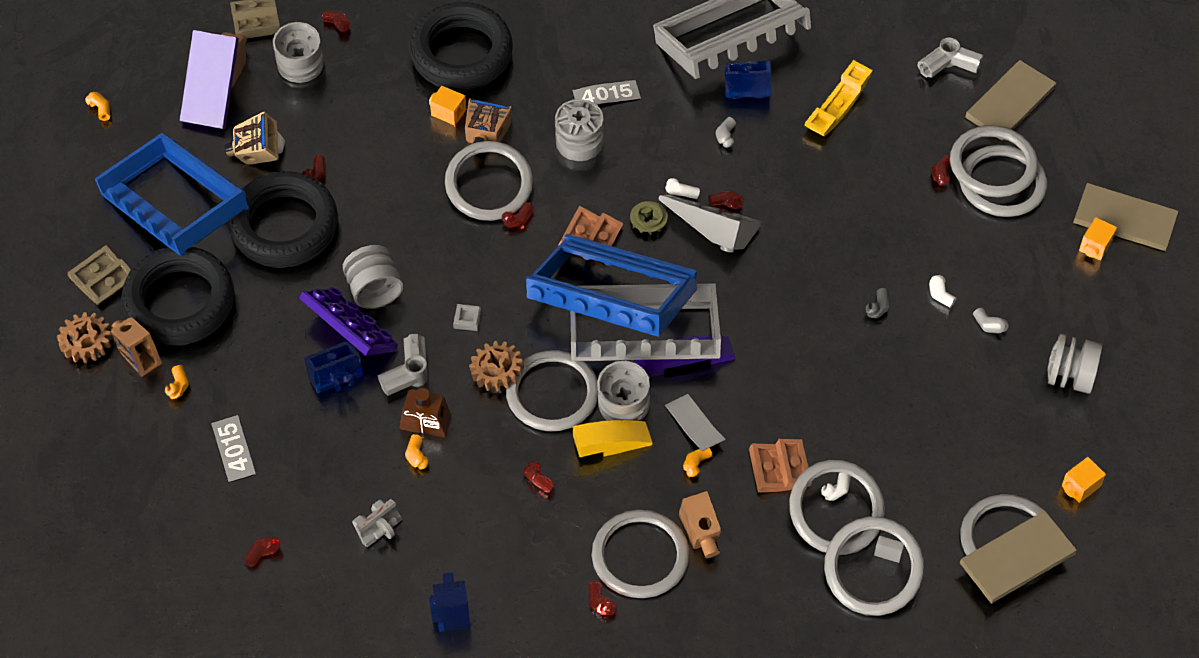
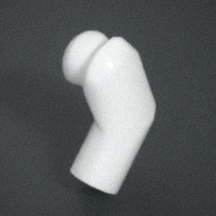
[665,178,700,199]
[821,472,851,501]

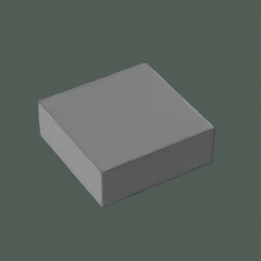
[453,304,481,331]
[874,536,904,563]

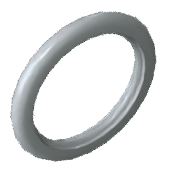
[950,125,1038,198]
[445,141,533,221]
[959,145,1047,217]
[506,350,598,431]
[789,460,885,555]
[960,494,1047,555]
[591,510,690,598]
[824,516,924,616]

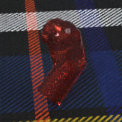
[322,11,350,32]
[302,155,325,180]
[931,155,951,186]
[708,190,744,209]
[501,202,534,228]
[524,461,555,494]
[243,537,280,567]
[589,582,617,616]

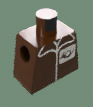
[399,388,452,438]

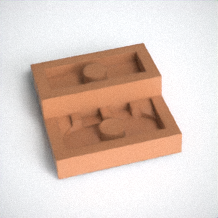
[559,206,623,246]
[749,439,812,492]

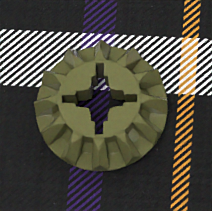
[630,201,668,235]

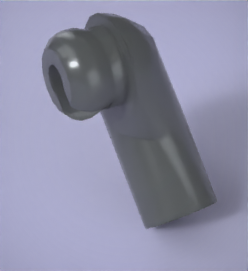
[865,288,890,318]

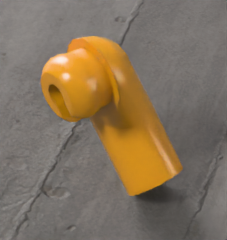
[86,92,110,121]
[165,365,189,399]
[405,435,429,469]
[683,448,712,477]

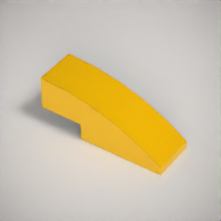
[573,420,653,457]

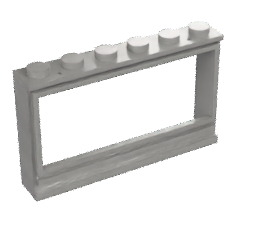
[653,0,811,79]
[570,284,721,361]

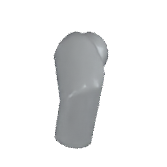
[716,117,736,148]
[973,308,1009,333]

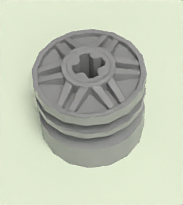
[273,22,324,83]
[555,99,604,161]
[342,245,403,309]
[1047,334,1102,394]
[597,361,650,421]

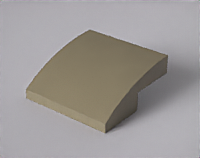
[230,0,280,39]
[68,245,131,306]

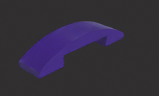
[635,335,735,378]

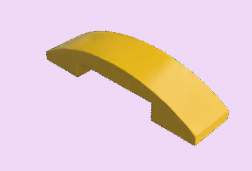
[805,60,873,136]

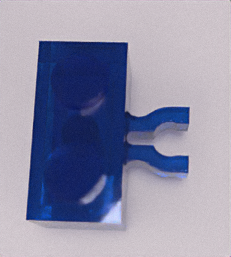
[725,61,771,99]
[304,341,363,394]
[429,572,471,632]

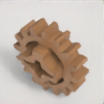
[57,312,113,363]
[469,341,524,391]

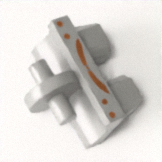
[352,499,402,547]

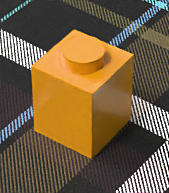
[429,86,466,125]
[1079,217,1117,261]
[1061,457,1106,503]

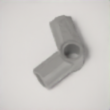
[918,38,984,78]
[378,334,428,396]

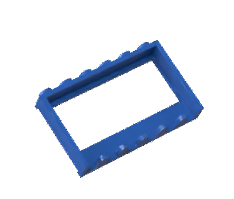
[94,133,249,256]
[526,234,697,337]

